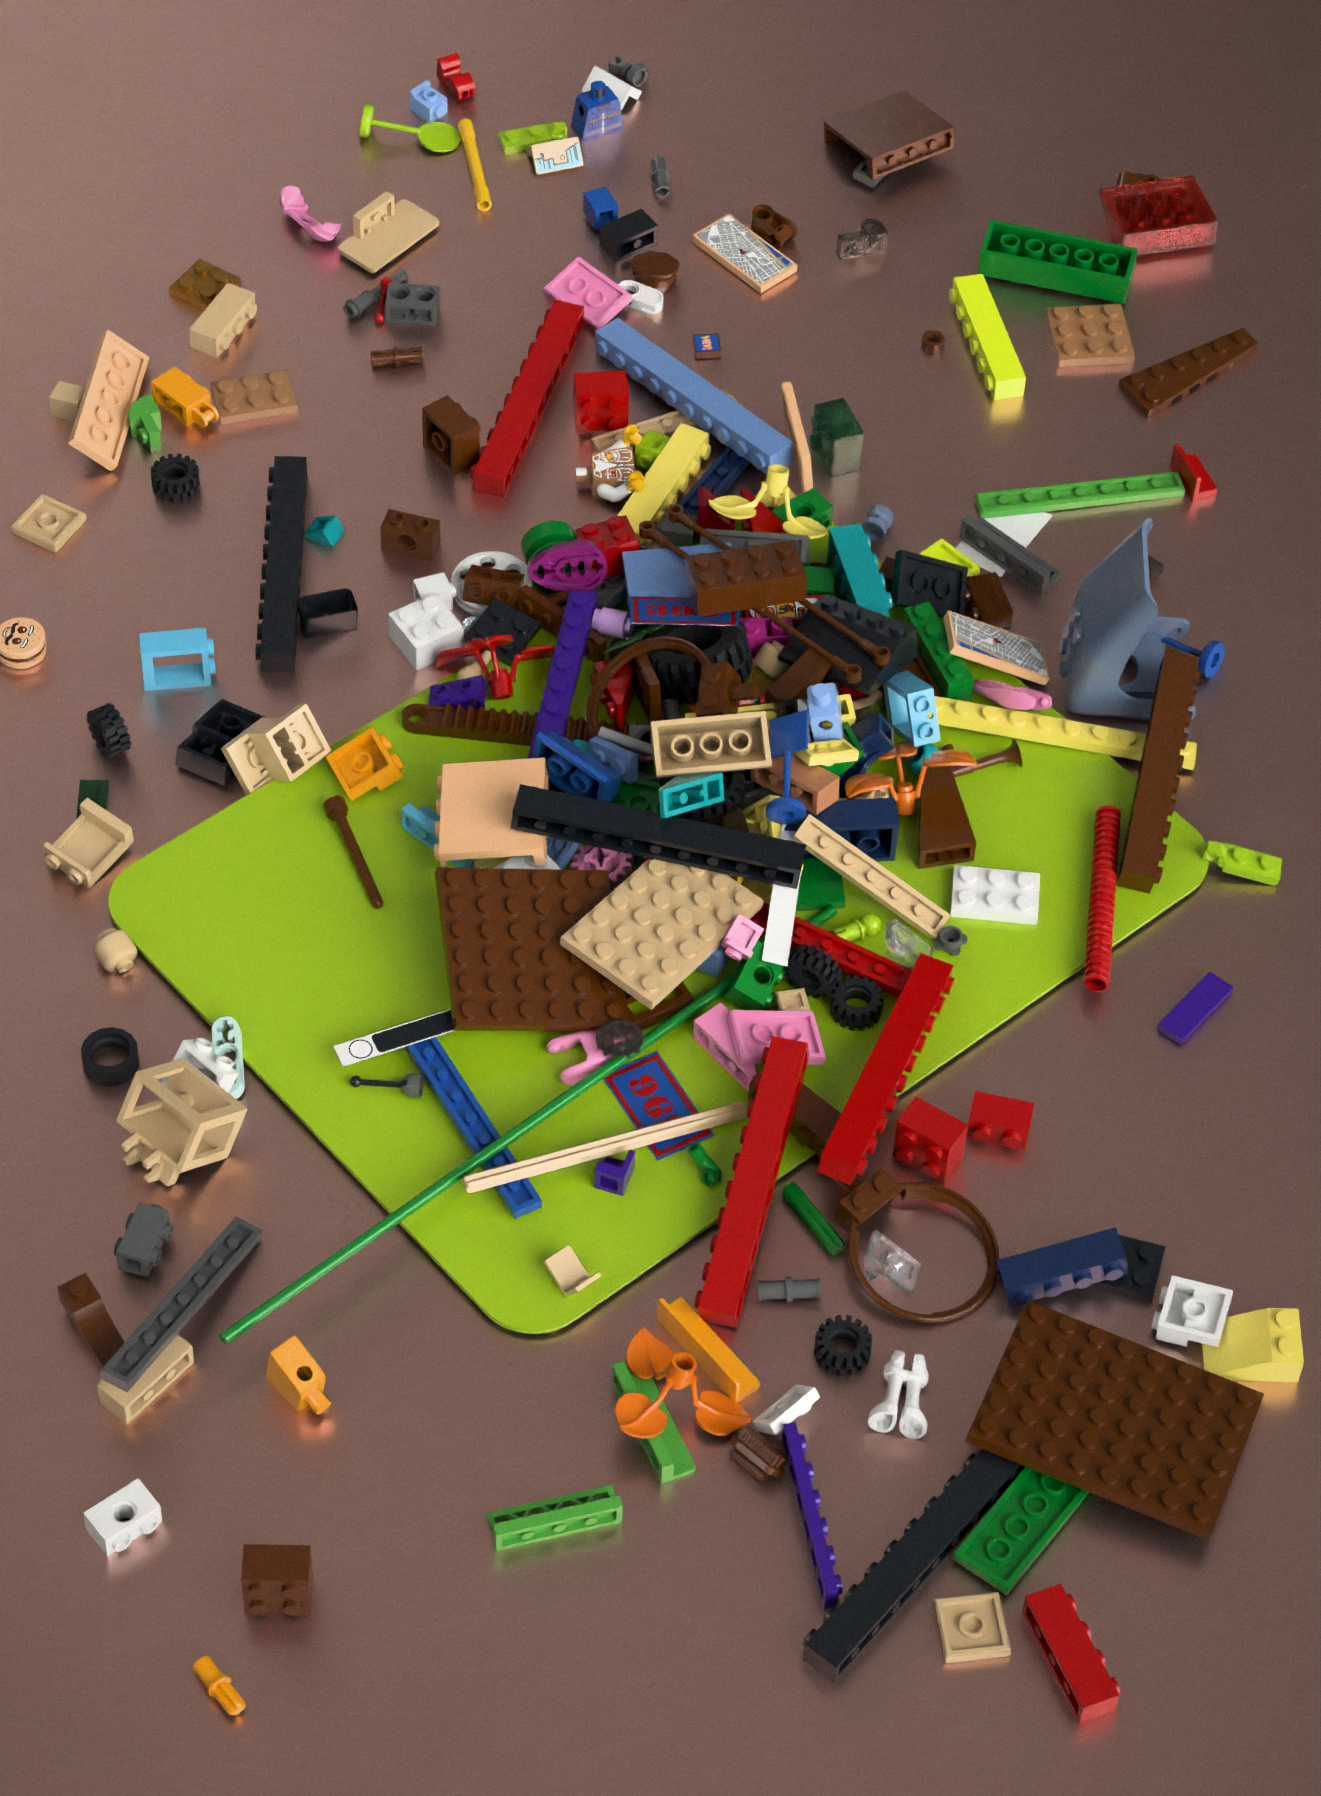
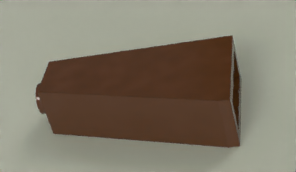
[917,766,976,869]

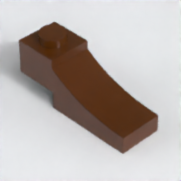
[57,1273,125,1369]

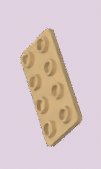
[338,191,439,273]

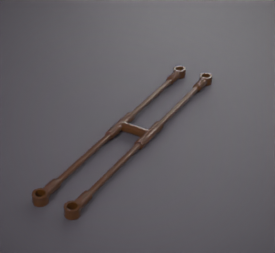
[639,504,890,683]

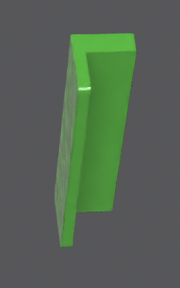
[611,1361,696,1484]

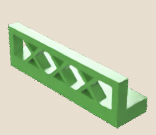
[487,1485,623,1551]

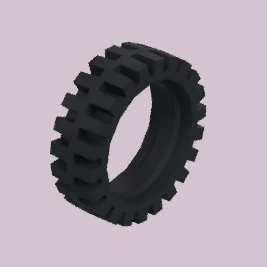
[660,770,746,822]

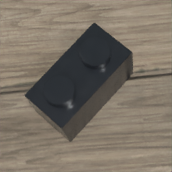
[600,208,658,262]

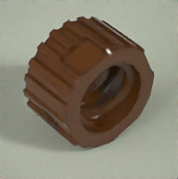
[921,330,945,355]

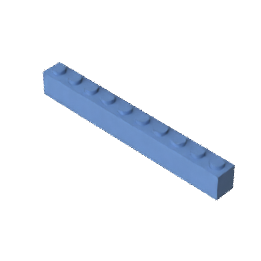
[595,318,793,474]

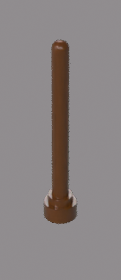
[323,796,383,909]

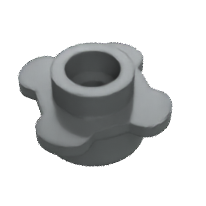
[933,926,967,956]

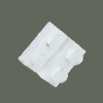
[161,1038,239,1093]
[1152,1275,1233,1347]

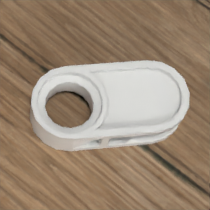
[618,280,664,314]

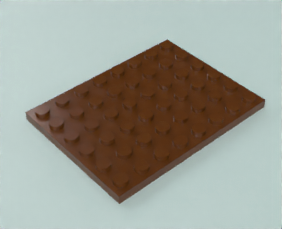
[965,1300,1264,1540]

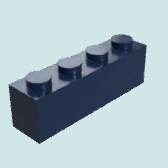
[996,1227,1128,1307]

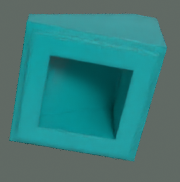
[304,515,345,547]

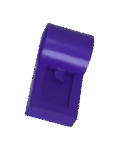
[429,675,487,710]

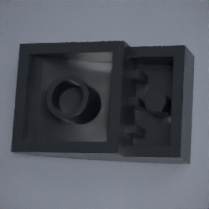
[175,699,267,786]

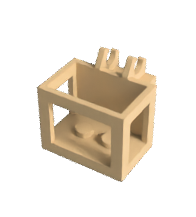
[116,1058,248,1187]

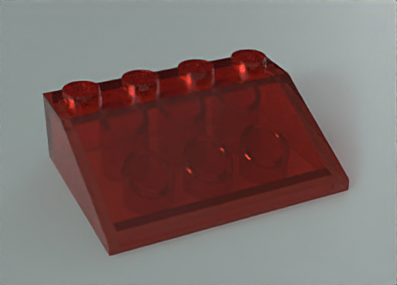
[1099,175,1218,256]

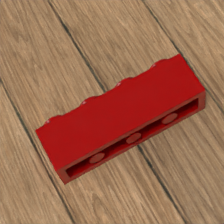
[1022,1583,1121,1724]

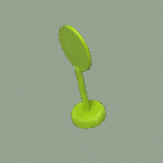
[359,103,461,153]

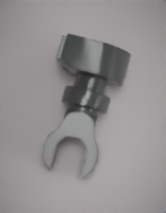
[608,56,649,87]

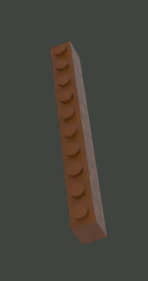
[1116,649,1201,894]

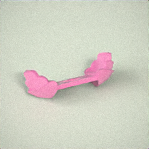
[279,185,341,242]

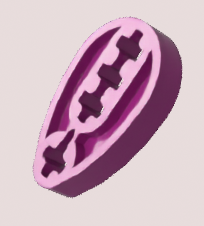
[527,539,607,592]

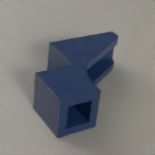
[839,712,894,799]

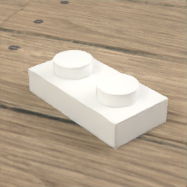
[752,1384,820,1435]

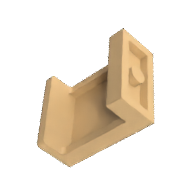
[42,798,134,889]

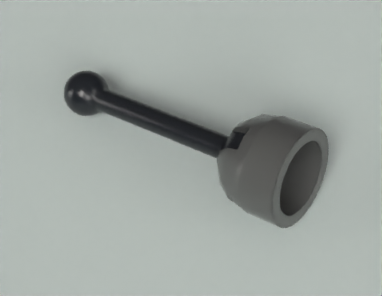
[350,1074,423,1098]

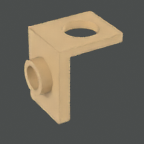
[543,1245,601,1297]

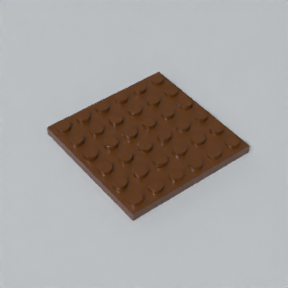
[435,867,630,1031]

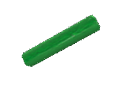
[782,1182,845,1256]

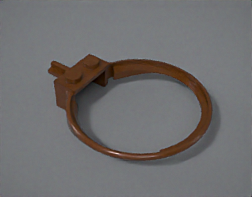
[586,636,760,763]
[833,1167,1000,1323]

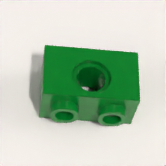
[772,488,833,529]
[723,941,785,1010]

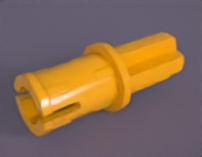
[192,1655,246,1716]

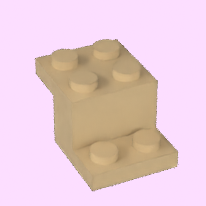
[221,703,332,795]

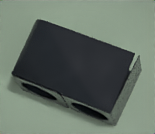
[298,588,358,639]

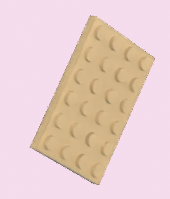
[560,858,764,1010]

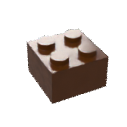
[422,395,480,476]
[241,1544,313,1616]

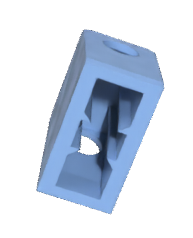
[807,683,844,742]

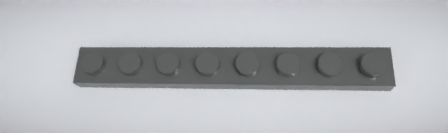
[100,1217,262,1392]

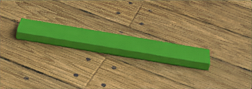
[974,471,1185,519]

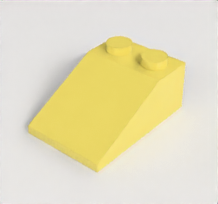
[1201,1308,1304,1382]

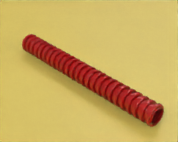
[1083,805,1121,992]

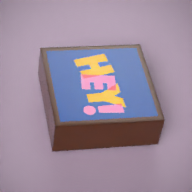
[692,333,721,359]

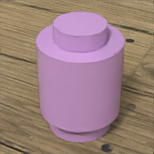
[591,607,634,639]

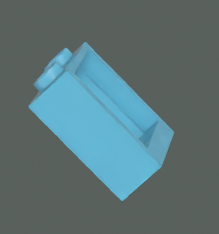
[139,628,216,691]
[883,670,940,747]

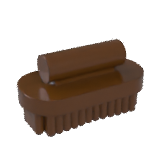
[730,1426,789,1482]

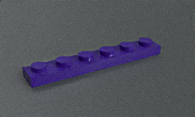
[782,1422,843,1609]

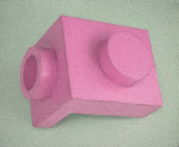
[720,914,764,961]

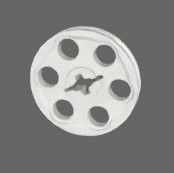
[451,551,533,617]

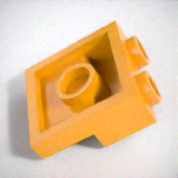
[325,727,405,801]

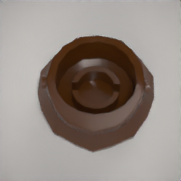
[631,251,680,294]

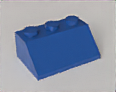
[532,731,622,803]

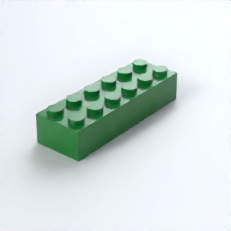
[978,220,1138,304]

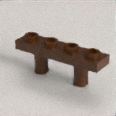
[516,585,608,663]

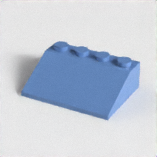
[622,543,741,629]

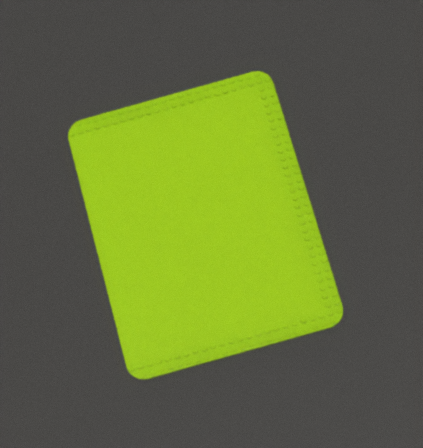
[108,496,1209,1334]

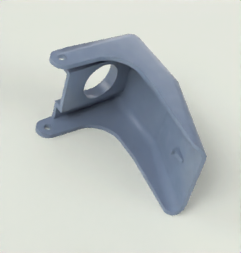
[1059,518,1196,721]

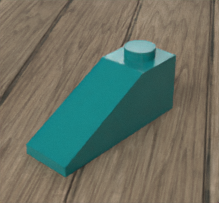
[658,772,725,818]

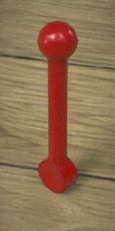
[374,277,392,323]

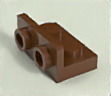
[462,564,525,609]

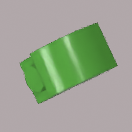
[129,394,162,453]

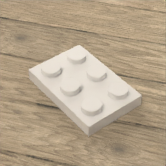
[950,865,1040,925]

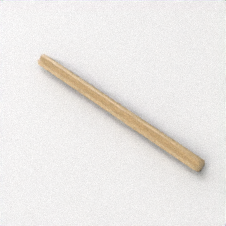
[463,1101,747,1193]

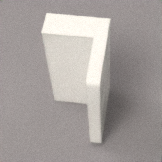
[582,65,642,110]

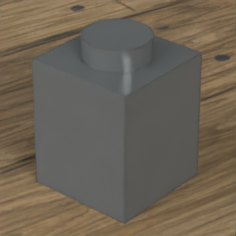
[657,511,697,548]

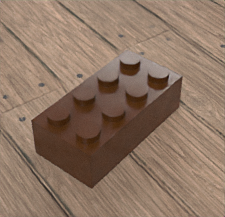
[685,540,807,617]

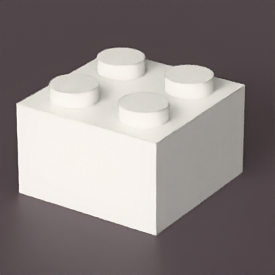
[388,593,464,671]

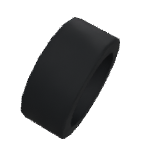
[81,1027,139,1086]

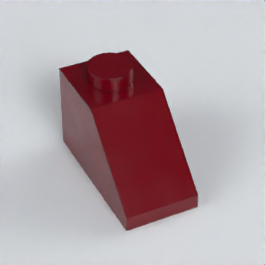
[697,486,735,544]

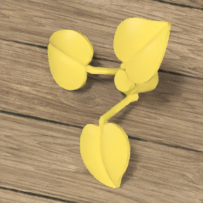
[708,464,829,539]

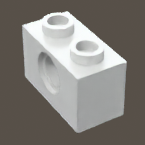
[83,1478,162,1557]

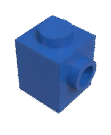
[583,186,618,230]

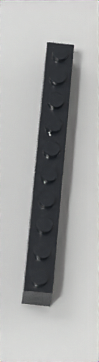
[255,456,308,672]
[511,784,806,889]
[802,1449,1025,1683]

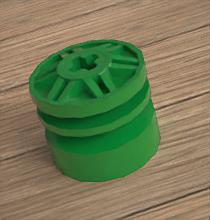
[521,520,585,593]

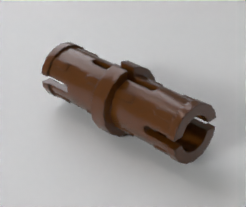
[370,347,423,368]

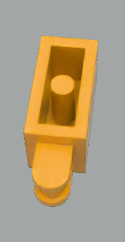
[151,366,219,428]

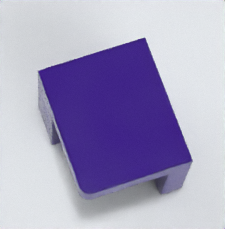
[594,1150,635,1196]

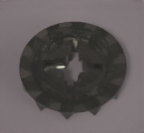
[595,1019,644,1060]

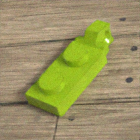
[498,121,567,155]
[1202,841,1282,886]

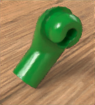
[687,1142,722,1187]

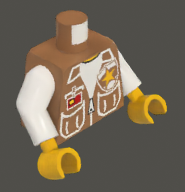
[575,424,645,503]

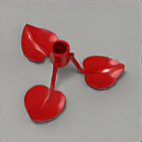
[435,635,555,700]

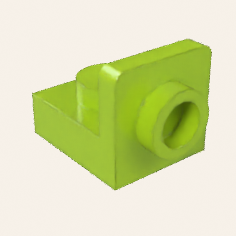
[634,430,671,472]

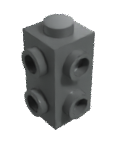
[114,1202,173,1277]

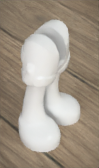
[868,1350,929,1439]

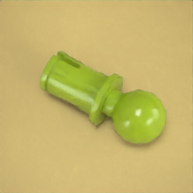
[830,913,881,942]

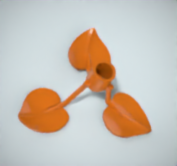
[845,742,977,815]
[614,1327,753,1438]

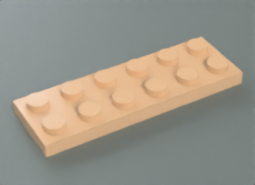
[68,329,150,472]

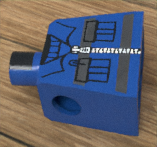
[571,81,623,141]

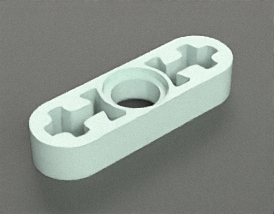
[212,1016,245,1099]

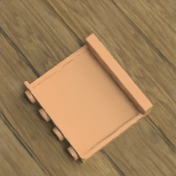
[434,757,549,867]

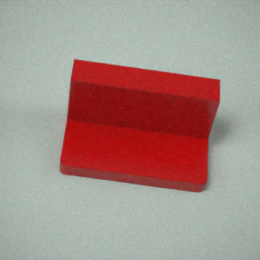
[1170,444,1218,502]

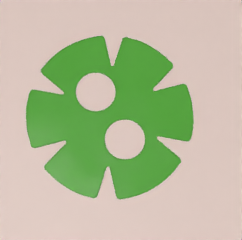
[602,624,665,654]

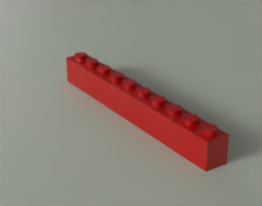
[470,300,584,498]
[817,953,955,1185]
[694,1036,809,1328]

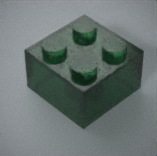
[809,398,864,478]

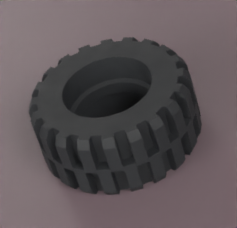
[646,622,753,705]

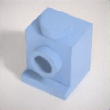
[409,80,448,122]

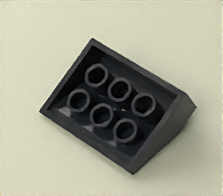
[778,594,917,696]

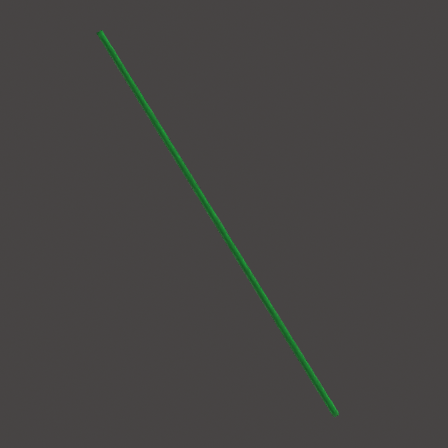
[219,905,837,1345]

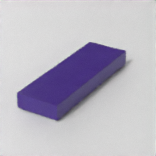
[1157,972,1233,1045]

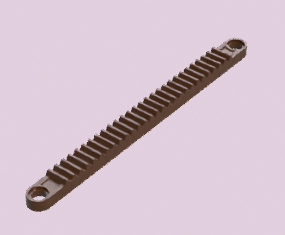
[402,703,651,750]

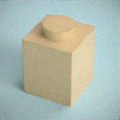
[49,380,85,422]

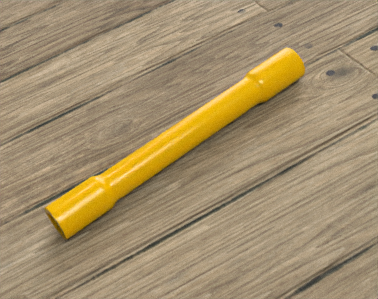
[458,119,492,211]

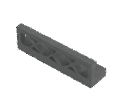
[959,515,1062,595]
[700,528,811,566]

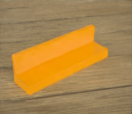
[656,1296,760,1403]

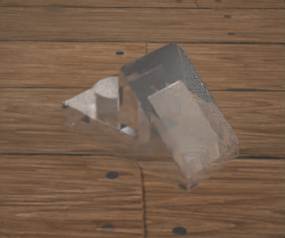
[885,919,933,970]
[864,1230,921,1292]

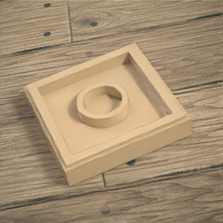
[10,494,87,553]
[933,1592,1011,1663]

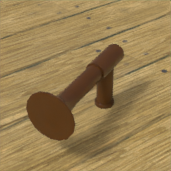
[941,739,1023,778]

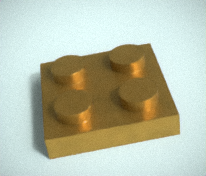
[169,259,241,311]

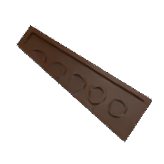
[1118,328,1258,418]

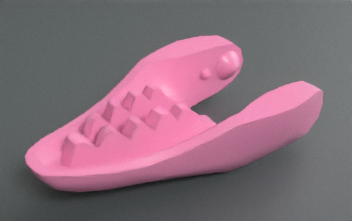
[972,680,1052,710]
[547,1030,640,1085]

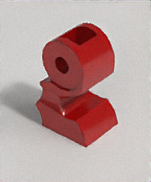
[436,53,476,101]

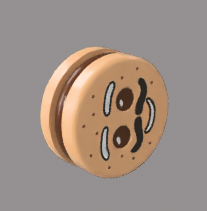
[0,617,47,669]

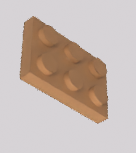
[210,370,298,425]

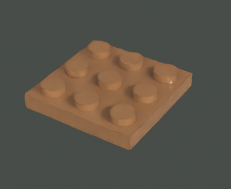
[1046,304,1135,368]

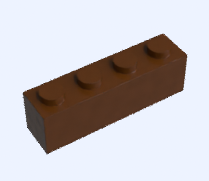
[748,1071,841,1158]

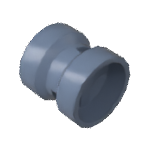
[861,504,894,542]

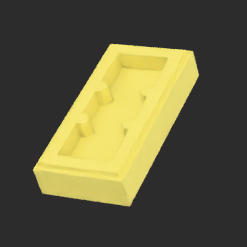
[794,739,859,766]

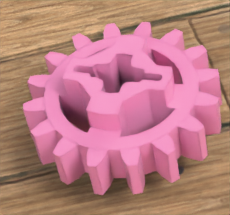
[571,845,634,888]

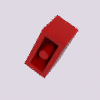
[966,1091,1035,1149]

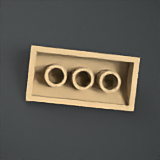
[650,711,772,778]

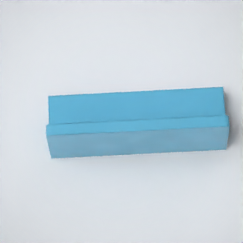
[401,803,474,868]

